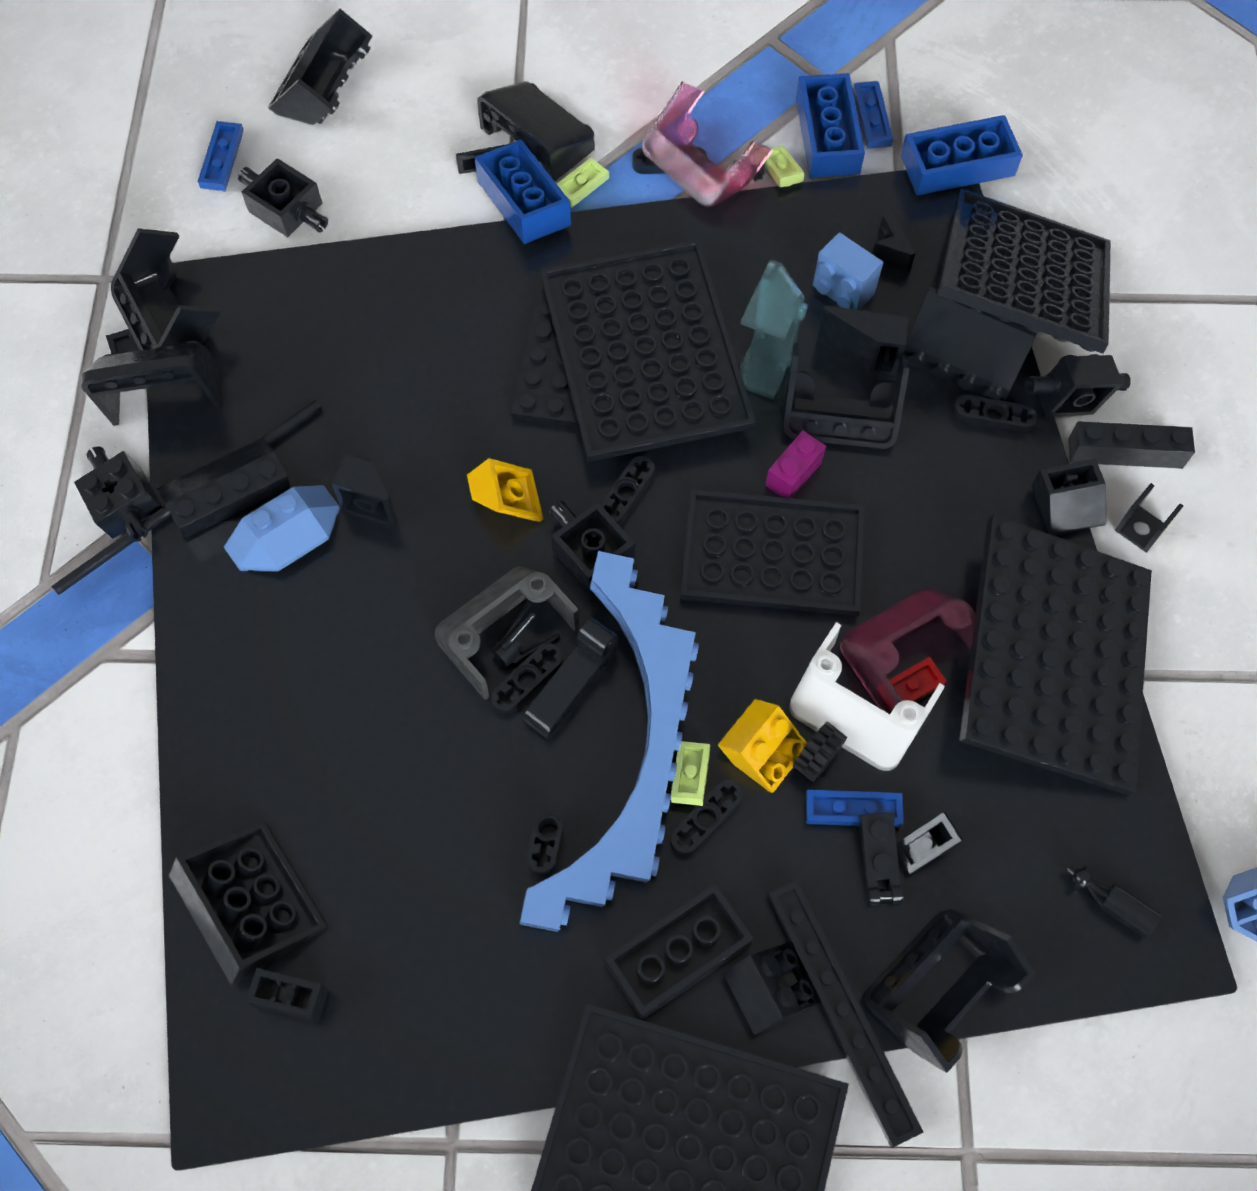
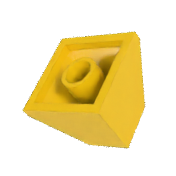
[467,458,544,522]

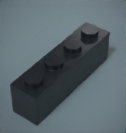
[1068,421,1195,469]

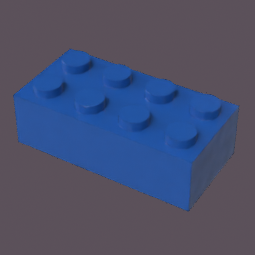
[796,73,865,178]
[900,115,1023,196]
[474,140,571,244]

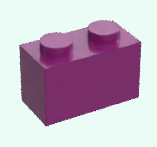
[765,430,826,498]

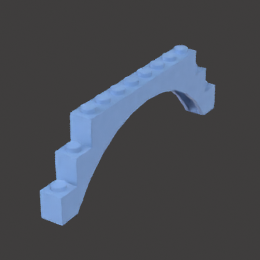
[519,551,699,932]

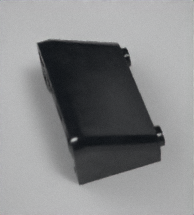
[477,81,595,181]

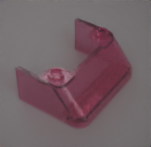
[642,81,773,207]
[840,587,976,714]

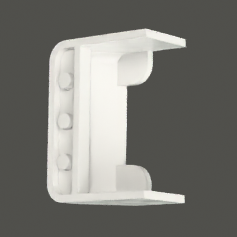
[789,622,945,771]

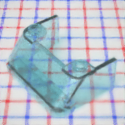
[739,259,808,400]

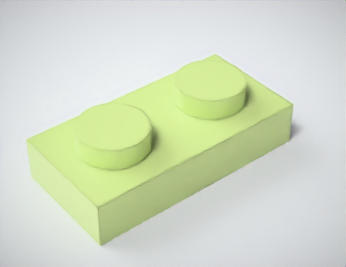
[759,145,804,187]
[557,157,609,207]
[671,741,710,806]

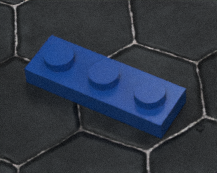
[853,81,894,149]
[198,121,244,191]
[806,790,904,827]

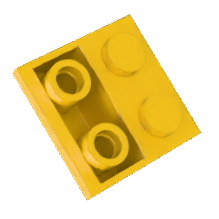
[718,699,807,793]

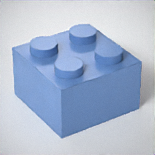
[812,232,883,310]

